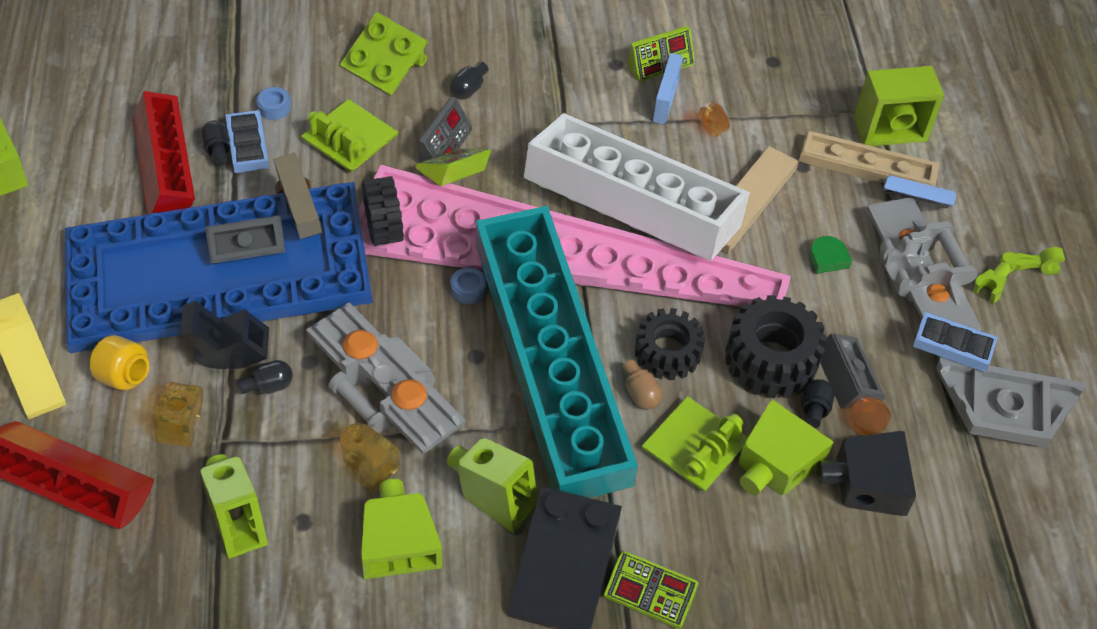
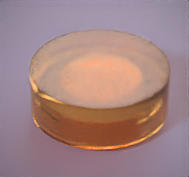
[699,101,730,137]
[850,397,891,436]

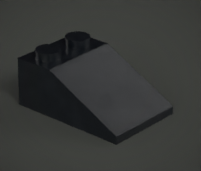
[508,486,622,629]

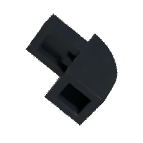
[180,300,269,369]

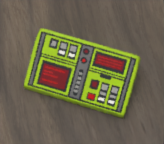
[628,26,695,82]
[415,148,491,186]
[603,551,699,629]

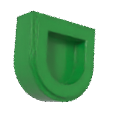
[809,236,852,274]

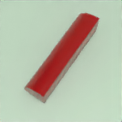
[132,91,195,215]
[0,421,154,529]

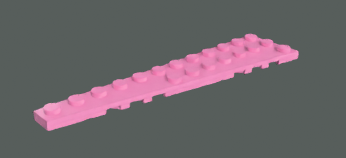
[359,165,791,307]

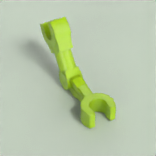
[973,247,1065,303]

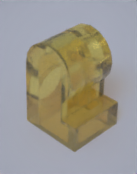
[153,382,203,447]
[340,423,400,493]

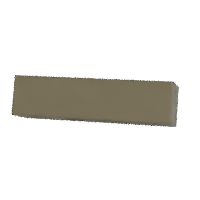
[273,152,322,239]

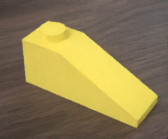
[0,293,67,420]

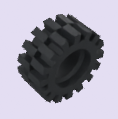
[362,176,404,246]
[634,308,705,380]

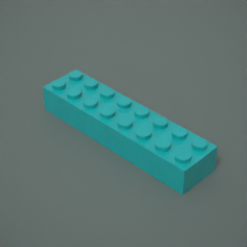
[476,205,638,498]

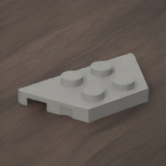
[936,357,1085,447]

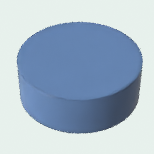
[256,87,291,120]
[450,268,487,304]

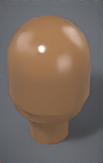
[622,360,662,410]

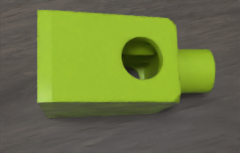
[739,399,834,496]
[447,438,538,534]
[200,454,268,559]
[361,479,442,580]

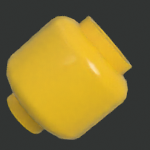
[89,335,150,391]

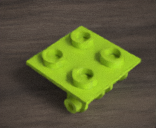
[340,12,428,96]
[301,99,399,173]
[641,396,748,492]

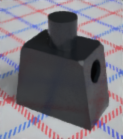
[817,431,916,516]

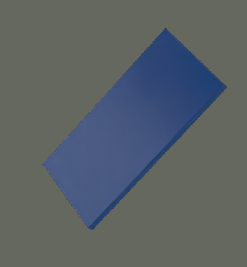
[65,182,373,353]

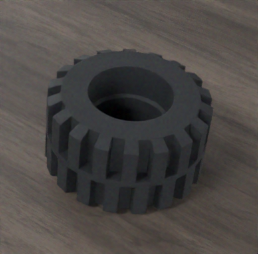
[725,295,826,398]

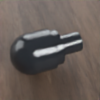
[449,61,489,100]
[201,120,230,166]
[238,360,293,395]
[801,379,835,428]

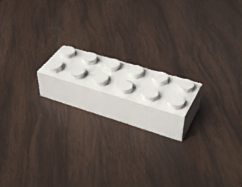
[524,113,750,261]

